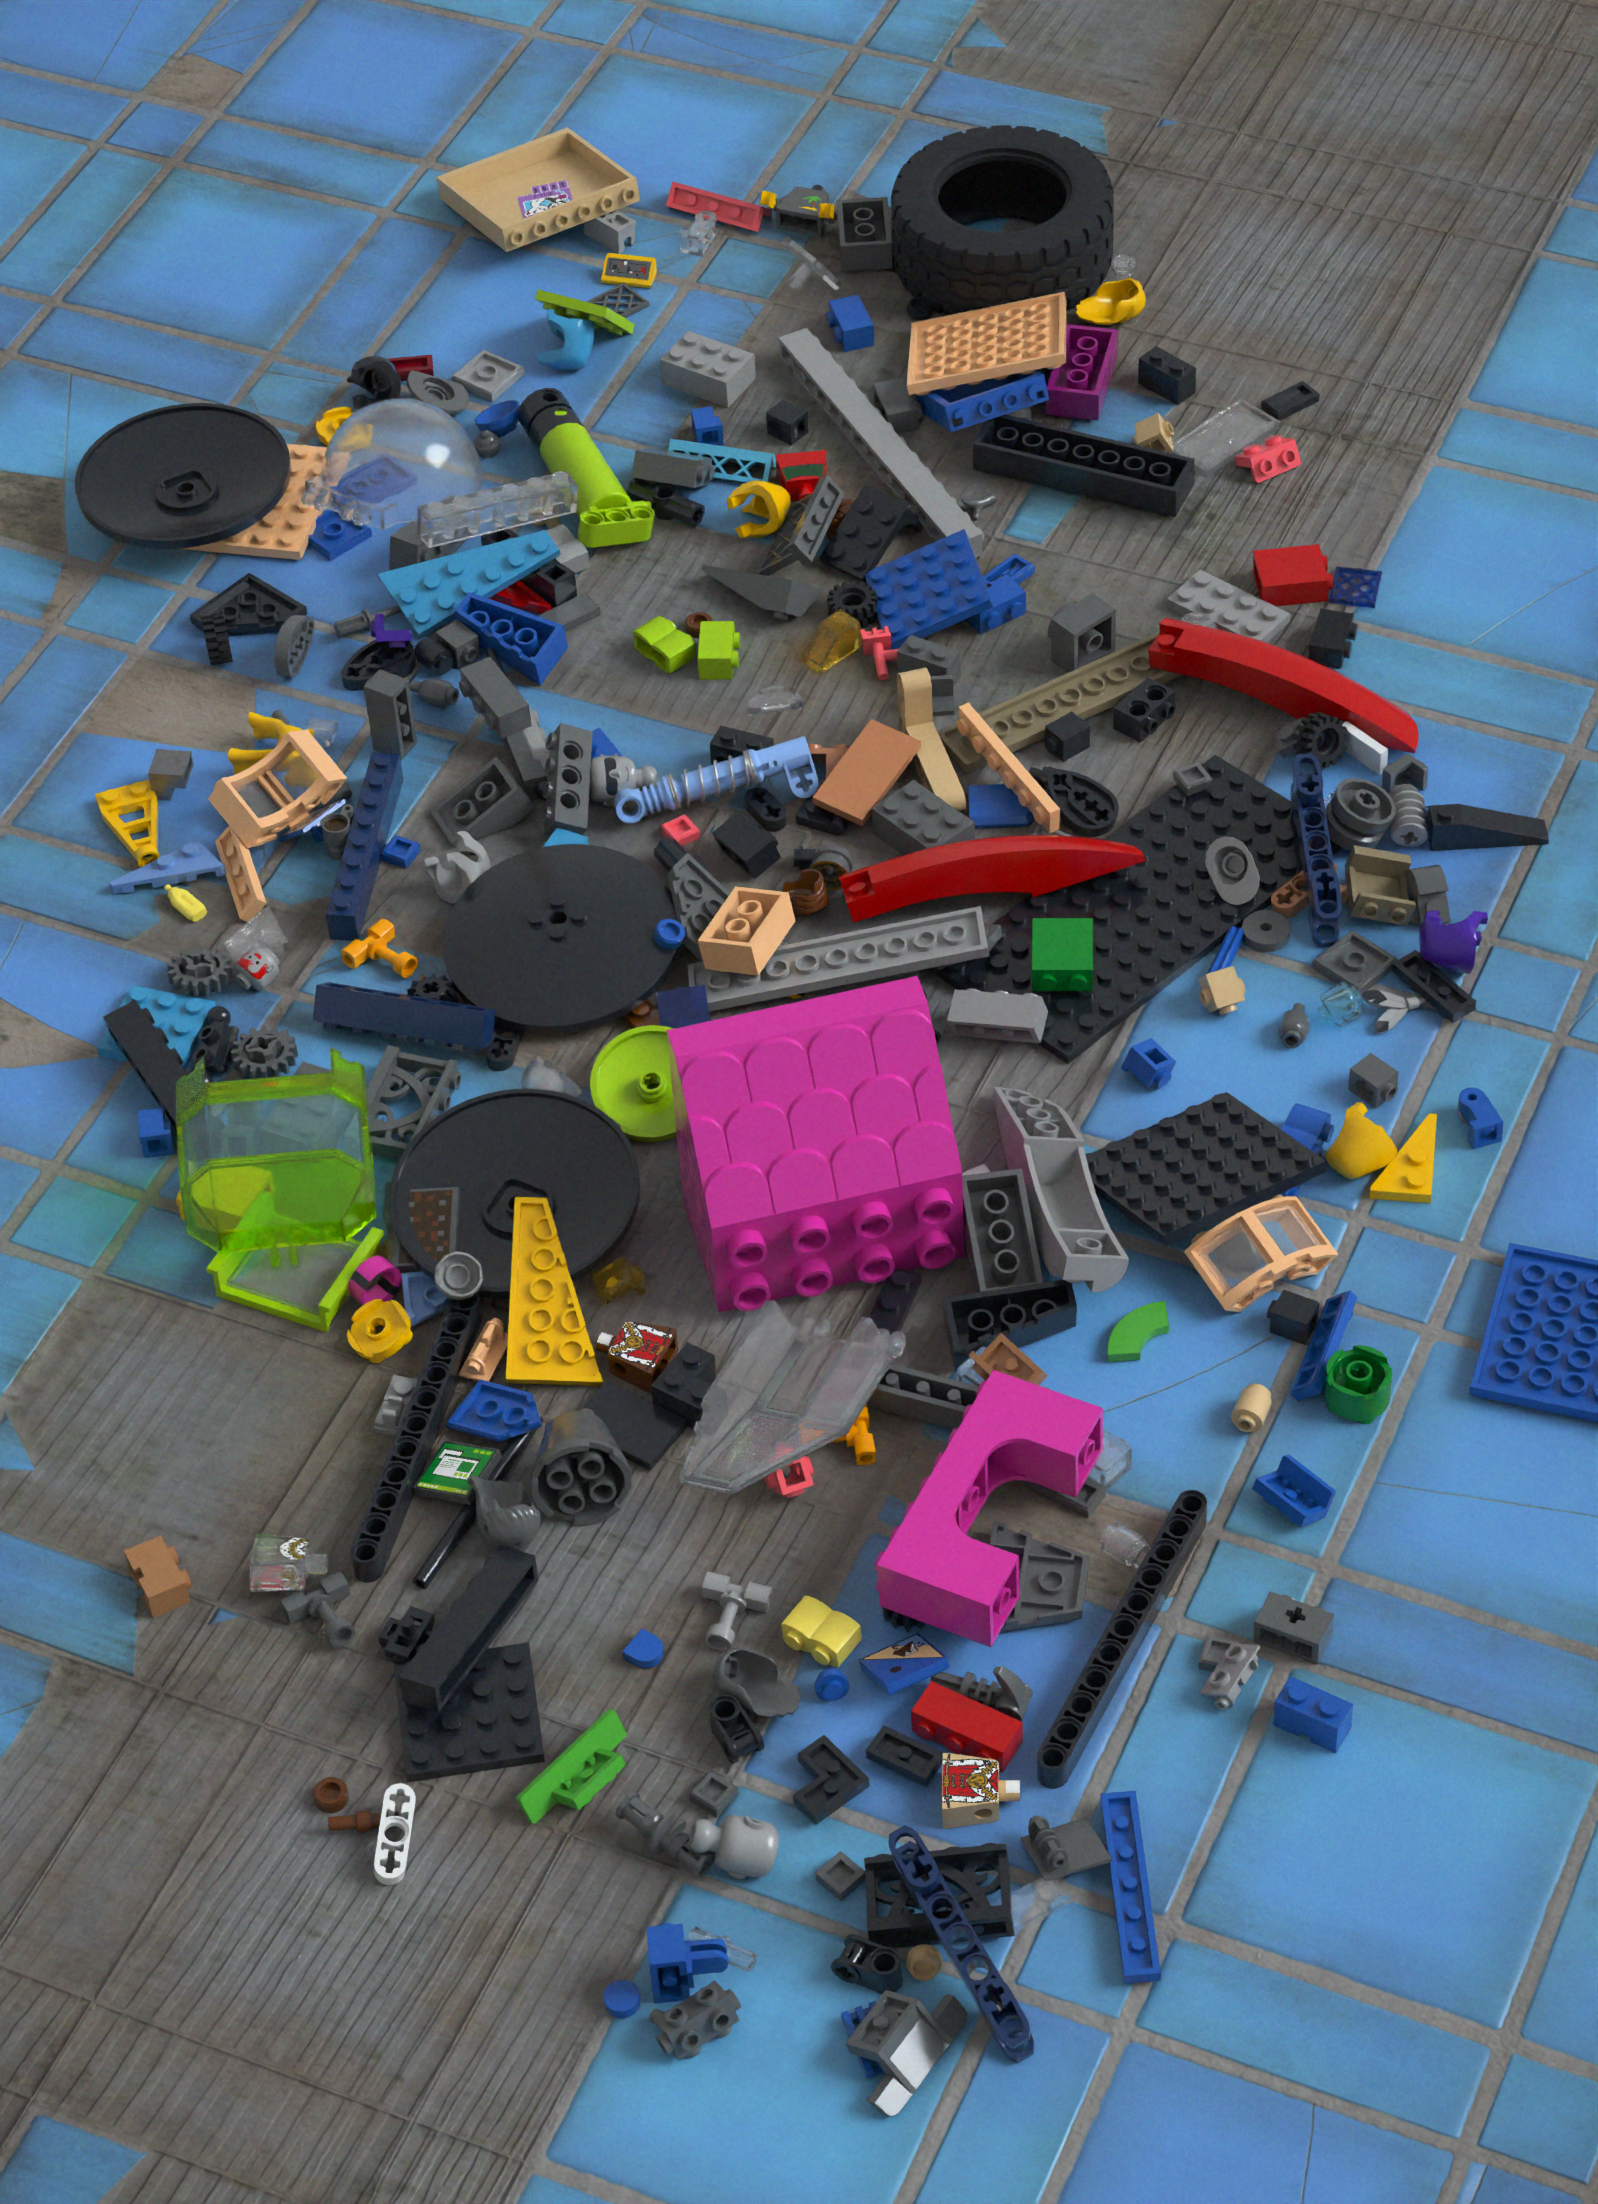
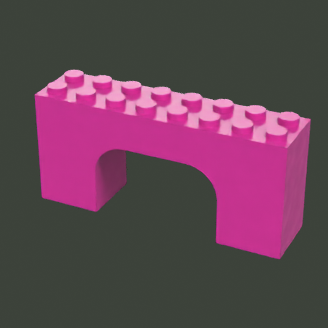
[874,1370,1103,1647]

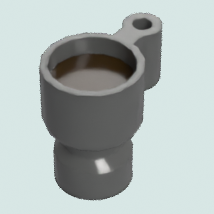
[321,804,354,860]

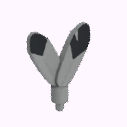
[1361,990,1426,1034]

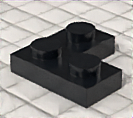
[793,1735,870,1825]

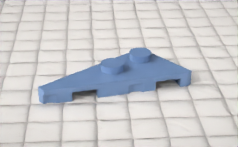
[109,840,226,894]
[401,1271,450,1327]

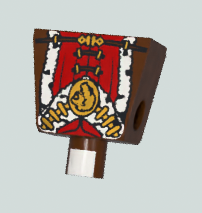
[596,1321,678,1394]

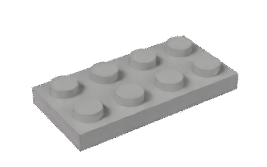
[1167,570,1290,643]

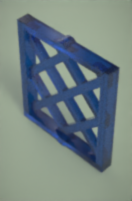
[1329,566,1382,608]

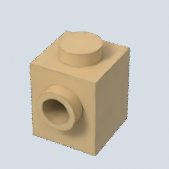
[1133,413,1174,453]
[1198,966,1246,1015]

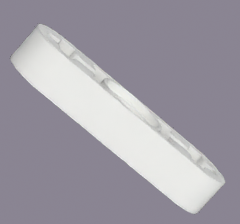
[374,1783,416,1885]

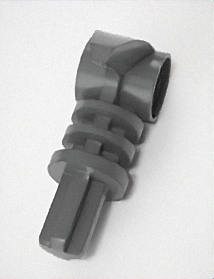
[930,1666,1033,1722]

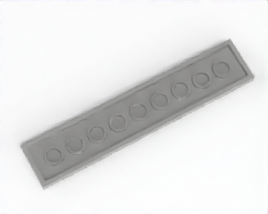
[687,906,989,1014]

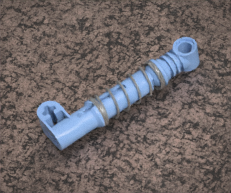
[614,736,819,823]

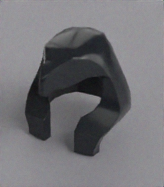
[347,356,402,411]

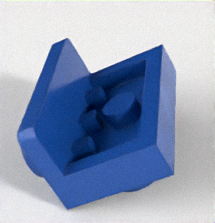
[1252,1454,1336,1527]

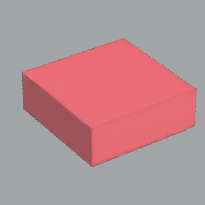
[660,814,700,846]

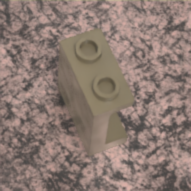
[1344,845,1416,926]

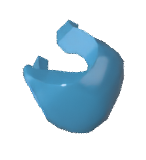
[536,309,595,371]

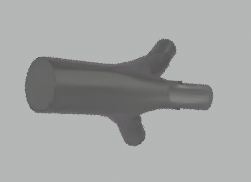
[959,493,996,520]

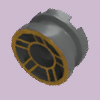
[810,844,854,890]

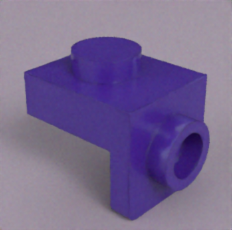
[370,614,412,648]

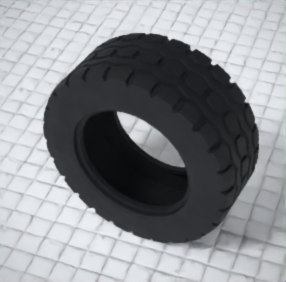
[891,125,1114,316]

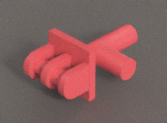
[860,626,899,681]

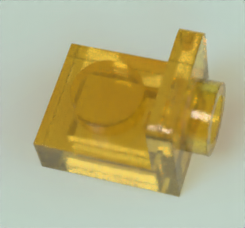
[592,1256,647,1305]

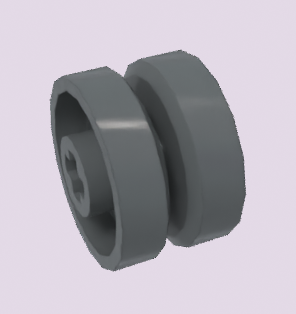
[1325,778,1396,851]

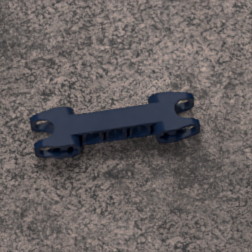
[1290,753,1342,947]
[888,1825,1034,2063]

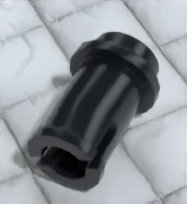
[794,846,820,869]

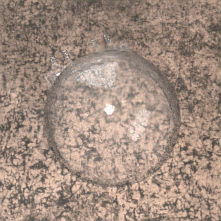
[301,398,482,530]

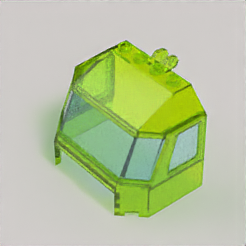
[176,1047,377,1267]

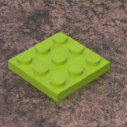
[535,289,635,336]

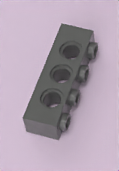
[541,723,593,836]

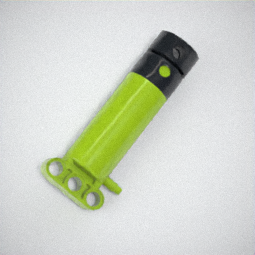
[518,388,655,547]

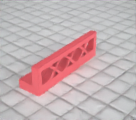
[666,181,773,232]

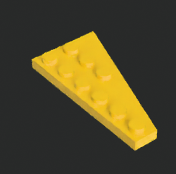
[506,1197,603,1386]

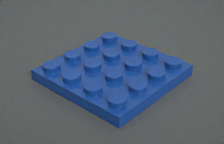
[865,529,993,650]

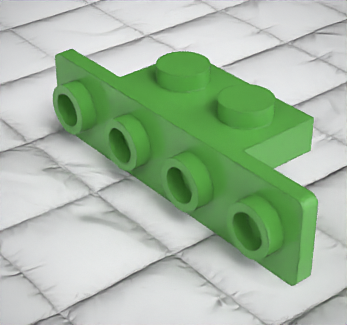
[516,1709,627,1824]

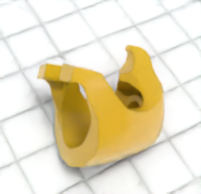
[726,480,791,538]
[1324,1102,1398,1179]

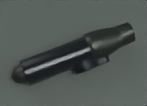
[219,1026,239,1074]

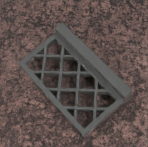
[755,475,845,576]

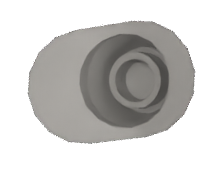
[1205,836,1260,905]

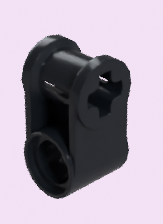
[709,1694,765,1764]
[831,1934,903,1994]

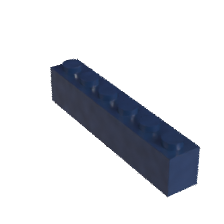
[313,982,495,1052]

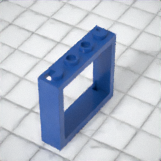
[915,370,1049,432]

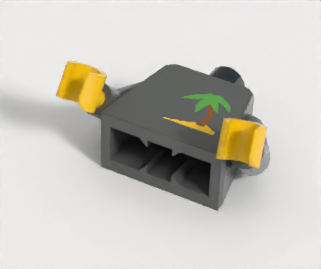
[759,185,838,238]

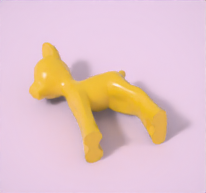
[228,712,318,788]

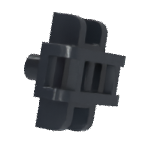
[378,1606,435,1663]

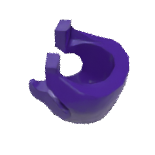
[1419,910,1488,974]

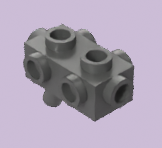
[650,1981,741,2060]

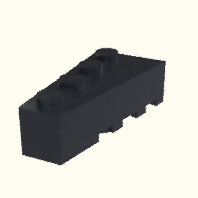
[943,1280,1077,1372]

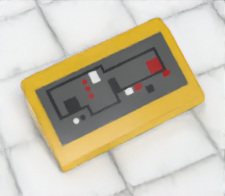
[601,253,657,289]

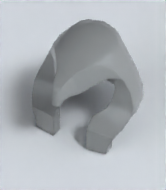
[418,831,492,904]

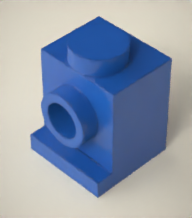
[691,406,724,446]
[1121,1038,1176,1088]
[138,1108,175,1158]

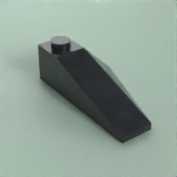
[1425,804,1549,851]

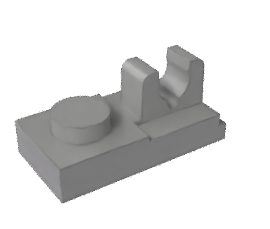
[374,1375,418,1436]

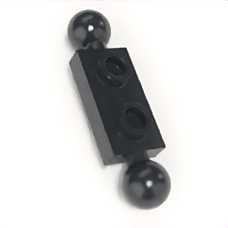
[190,1006,231,1094]

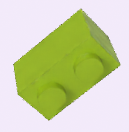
[698,621,740,680]

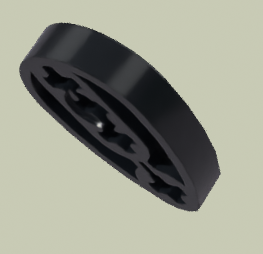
[341,640,416,691]
[1046,769,1119,837]

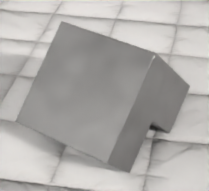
[148,749,194,801]

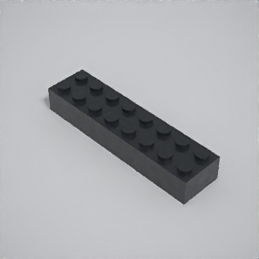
[973,415,1195,517]

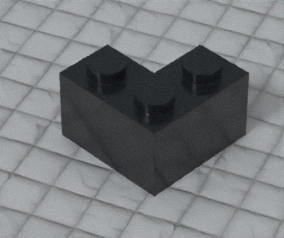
[651,1342,726,1436]

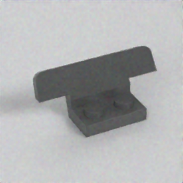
[845,1990,967,2117]

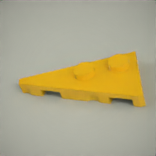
[1370,1113,1437,1203]

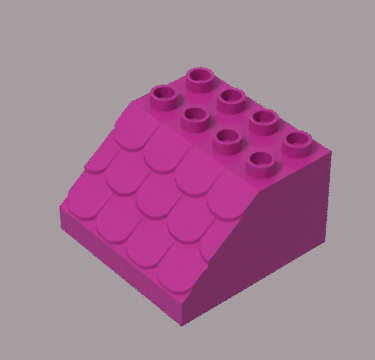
[667,976,964,1312]

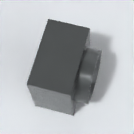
[1048,593,1116,673]

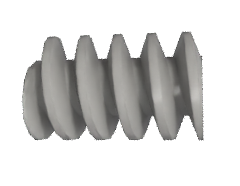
[1388,784,1428,848]

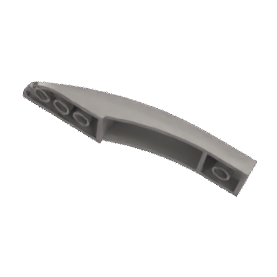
[993,1087,1129,1293]

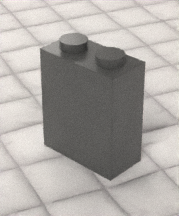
[632,448,715,488]

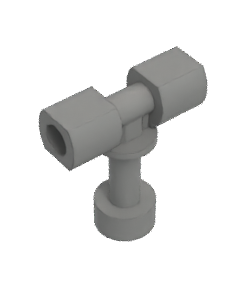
[702,1571,773,1651]

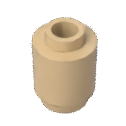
[1231,1383,1272,1432]

